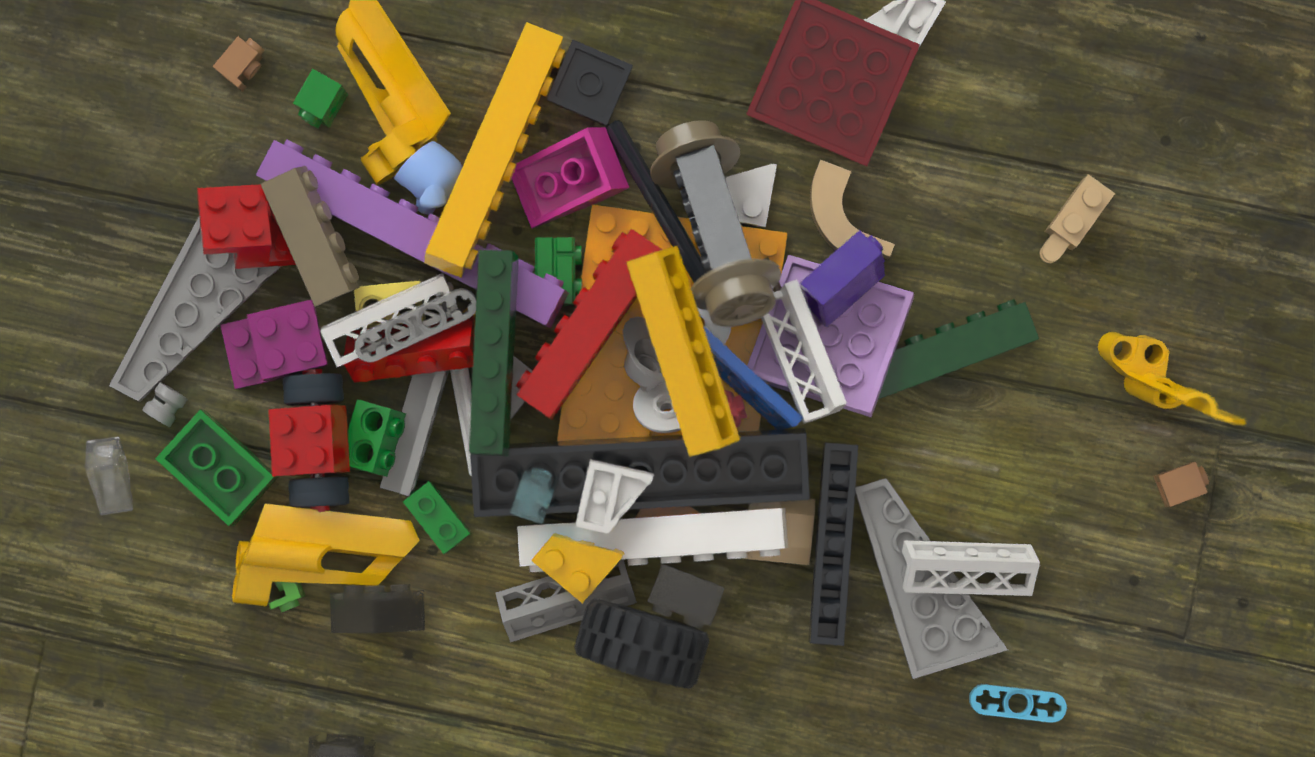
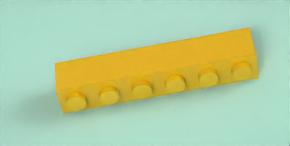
[627,246,740,456]

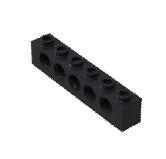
[808,443,858,646]

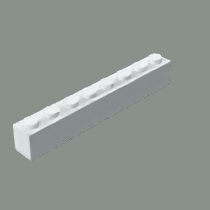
[517,508,788,572]

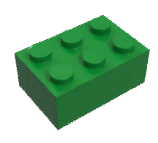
[155,409,279,526]

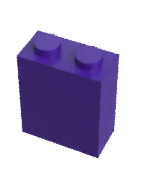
[800,230,885,328]

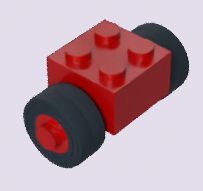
[269,369,350,512]

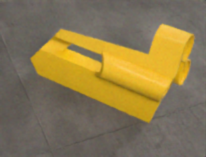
[336,0,451,185]
[232,504,420,606]

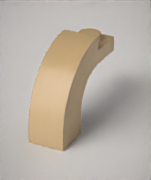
[810,160,895,259]

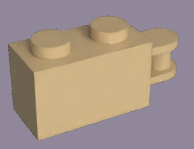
[1039,174,1115,263]

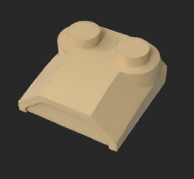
[743,499,815,565]

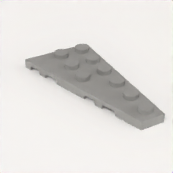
[109,217,282,402]

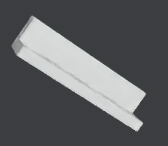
[320,273,458,367]
[761,280,847,424]
[902,541,1040,596]

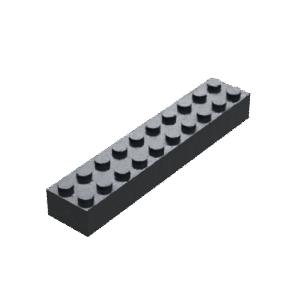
[470,428,810,517]

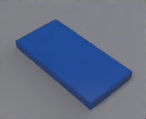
[704,327,803,430]

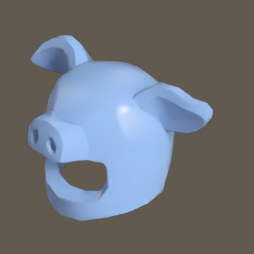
[394,141,463,215]

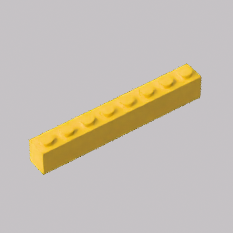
[424,22,566,278]

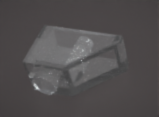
[85,436,133,515]

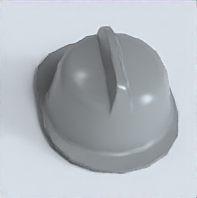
[623,317,666,392]

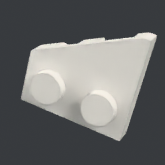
[864,0,946,47]
[725,164,777,228]
[575,460,654,534]

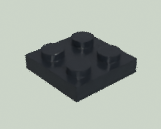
[546,39,633,126]

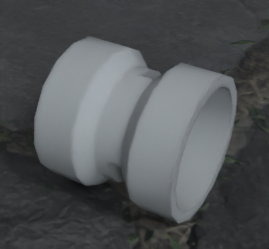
[142,382,188,427]

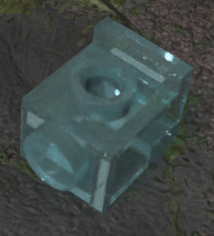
[510,468,554,524]

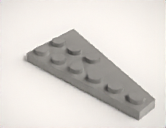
[855,478,1008,679]

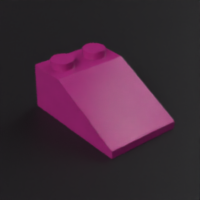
[512,127,629,228]

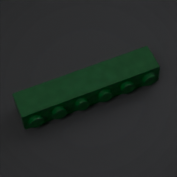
[469,250,519,456]
[878,299,1039,399]

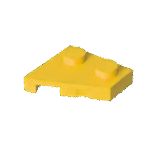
[531,533,625,603]

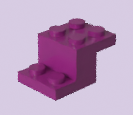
[220,299,328,390]

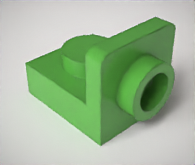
[268,582,306,613]

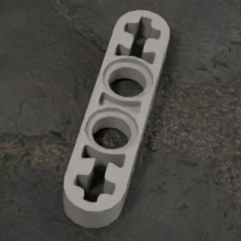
[355,288,476,362]

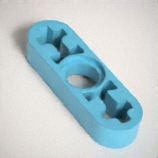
[969,684,1067,722]

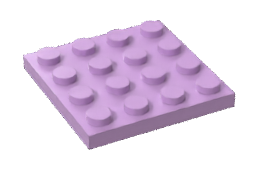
[747,255,914,417]

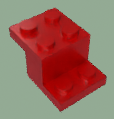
[197,184,296,269]

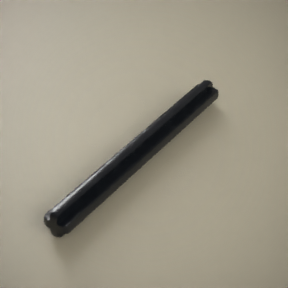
[606,120,706,283]

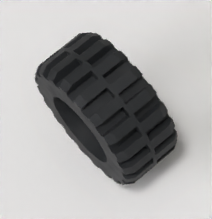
[574,599,709,689]

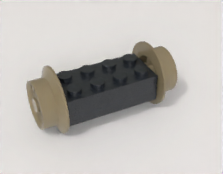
[650,120,781,327]

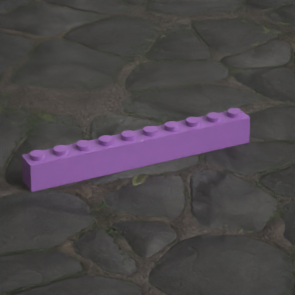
[256,139,569,328]

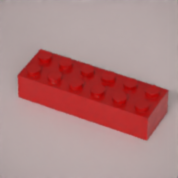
[516,228,662,420]

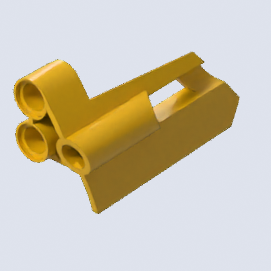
[1098,332,1246,425]

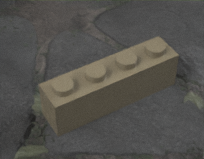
[261,166,360,306]

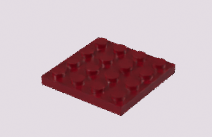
[746,0,920,166]

